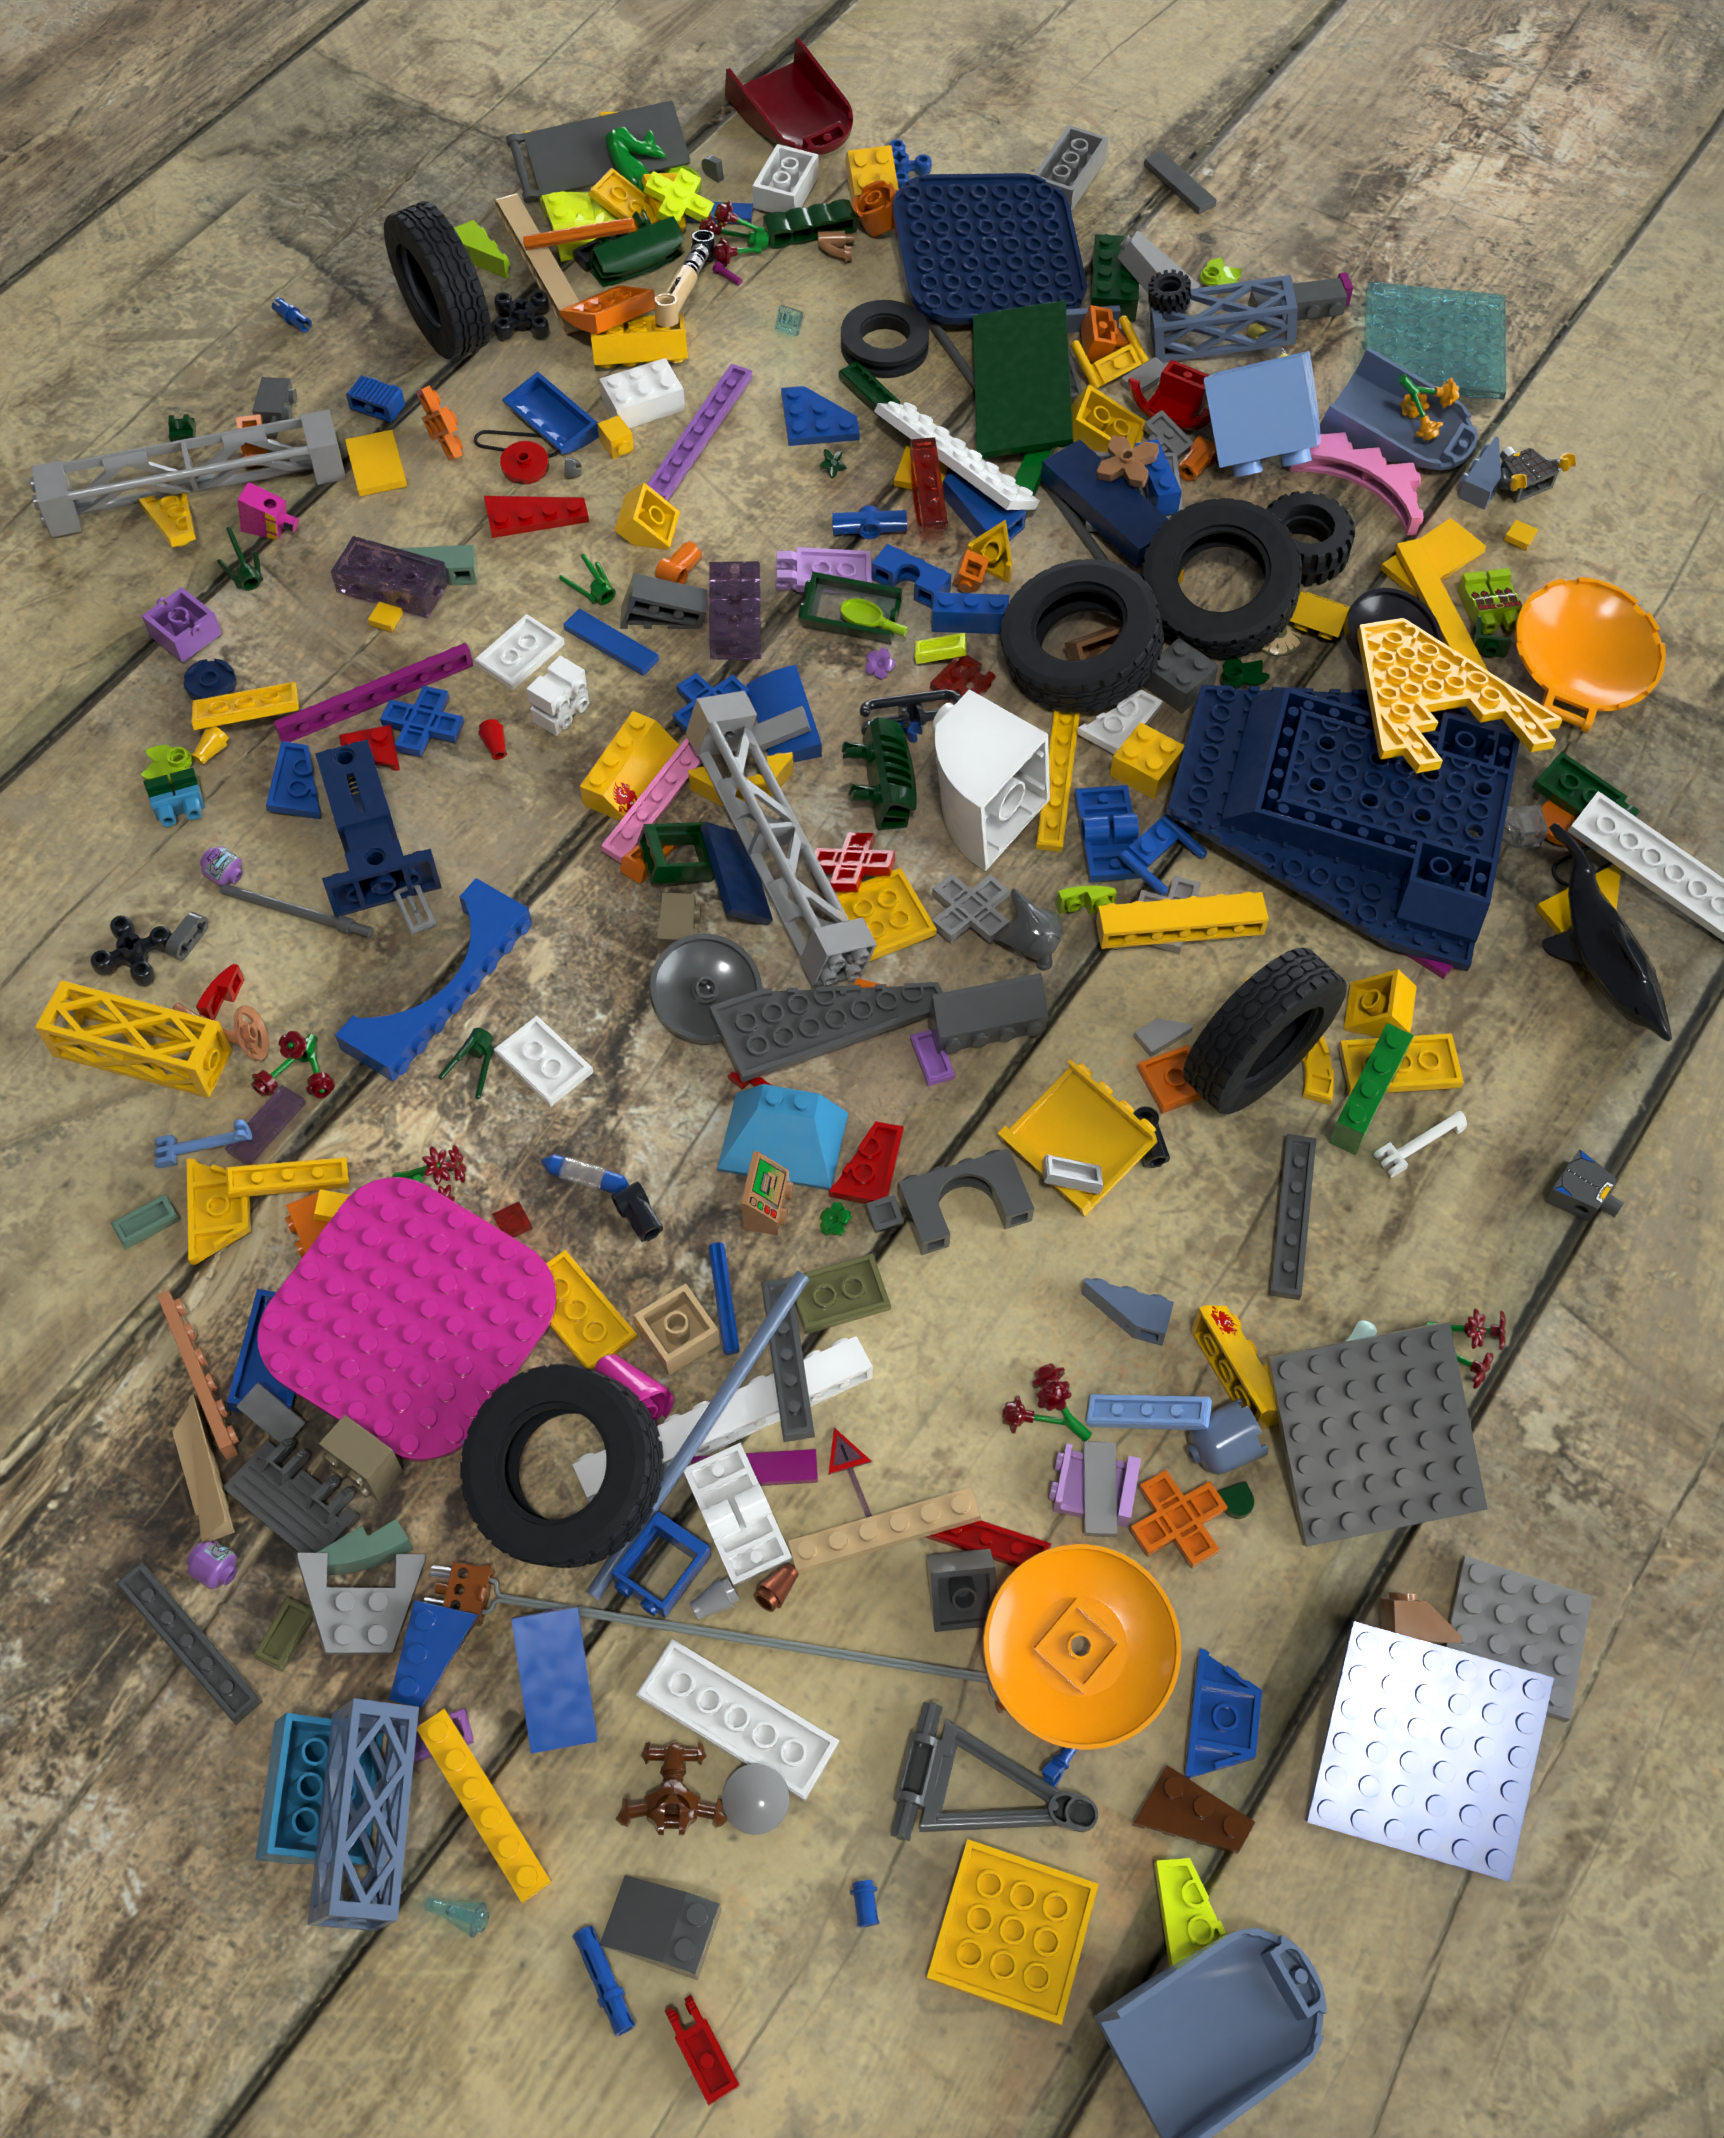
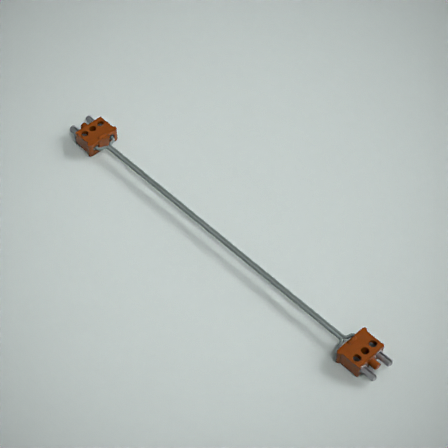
[423,1562,1006,1713]

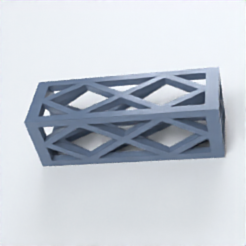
[1150,275,1298,363]
[307,1698,419,1931]

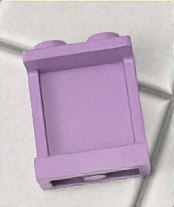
[1049,1443,1141,1528]

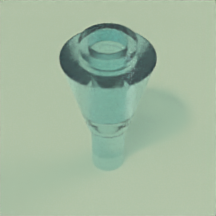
[425,1896,489,1938]

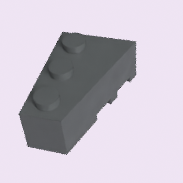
[620,573,707,629]

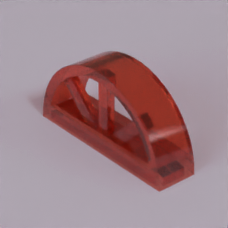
[910,437,948,534]

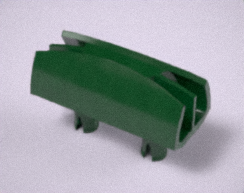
[589,209,684,287]
[842,717,917,831]

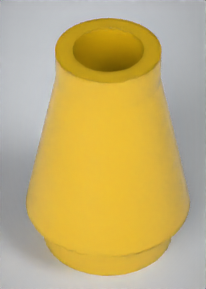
[191,726,229,765]

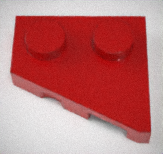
[339,725,400,771]

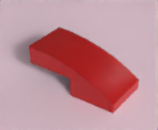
[196,964,245,1020]

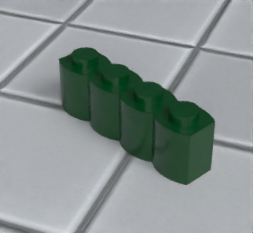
[763,199,857,249]

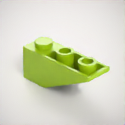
[454,220,510,279]

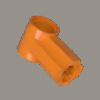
[1178,436,1218,482]
[655,541,702,584]

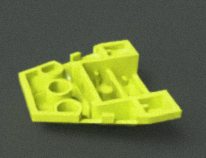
[539,191,632,262]

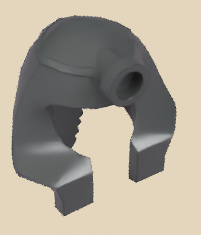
[995,889,1062,970]

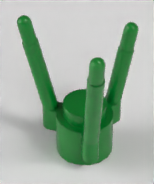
[559,554,616,605]

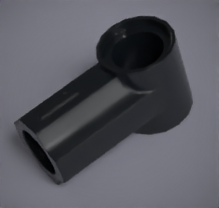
[1134,1106,1170,1169]
[611,1181,663,1242]

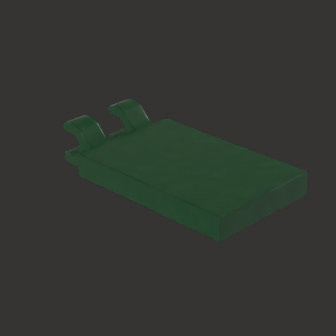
[1532,751,1640,818]

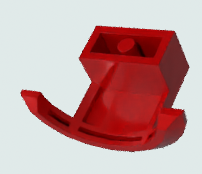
[1128,360,1211,431]

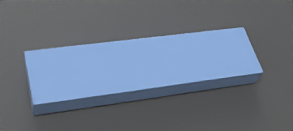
[1086,1394,1212,1430]

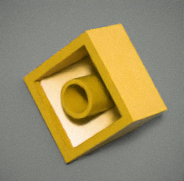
[614,482,680,550]
[1290,590,1350,640]
[1344,969,1417,1038]

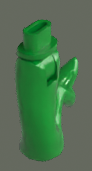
[605,127,666,195]

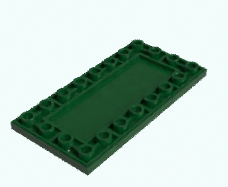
[973,300,1074,459]

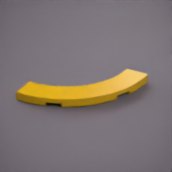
[1246,978,1334,1105]

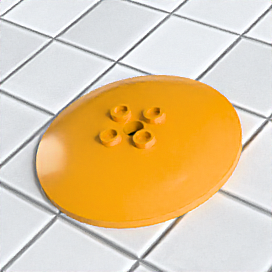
[983,1544,1181,1750]

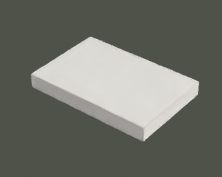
[474,614,565,691]
[494,1016,593,1107]

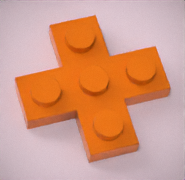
[416,385,463,461]
[1130,1470,1228,1569]

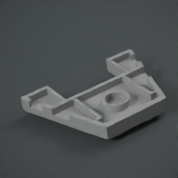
[296,1553,425,1655]

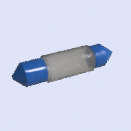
[541,1154,629,1194]

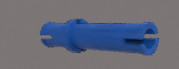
[572,1926,636,2037]

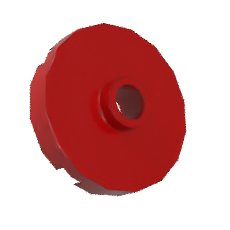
[500,441,549,484]

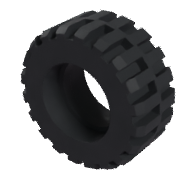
[1266,491,1355,586]

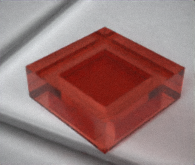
[492,1201,533,1238]

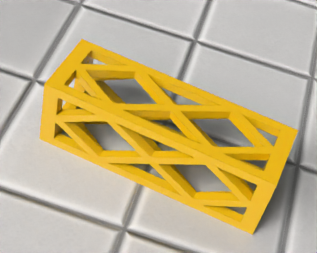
[35,980,233,1098]

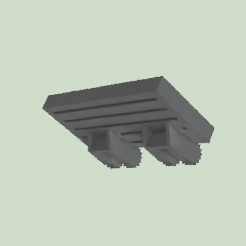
[222,1437,360,1553]

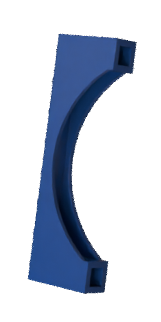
[335,878,532,1082]

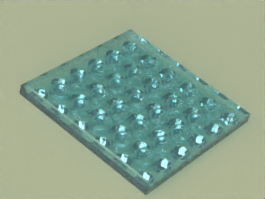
[1364,281,1506,400]

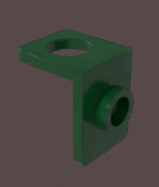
[1471,616,1511,658]

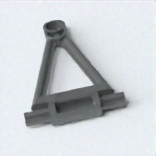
[891,1702,1098,1841]

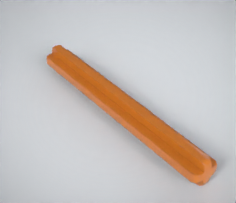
[523,218,636,250]

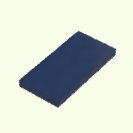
[700,822,773,925]

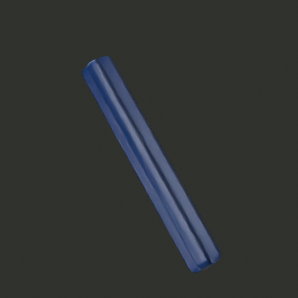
[709,1242,739,1355]

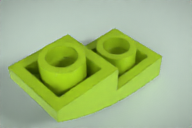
[1056,886,1117,915]

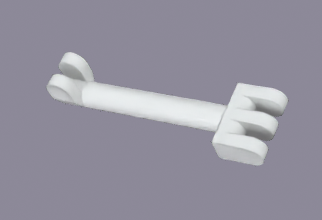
[1373,1111,1467,1178]

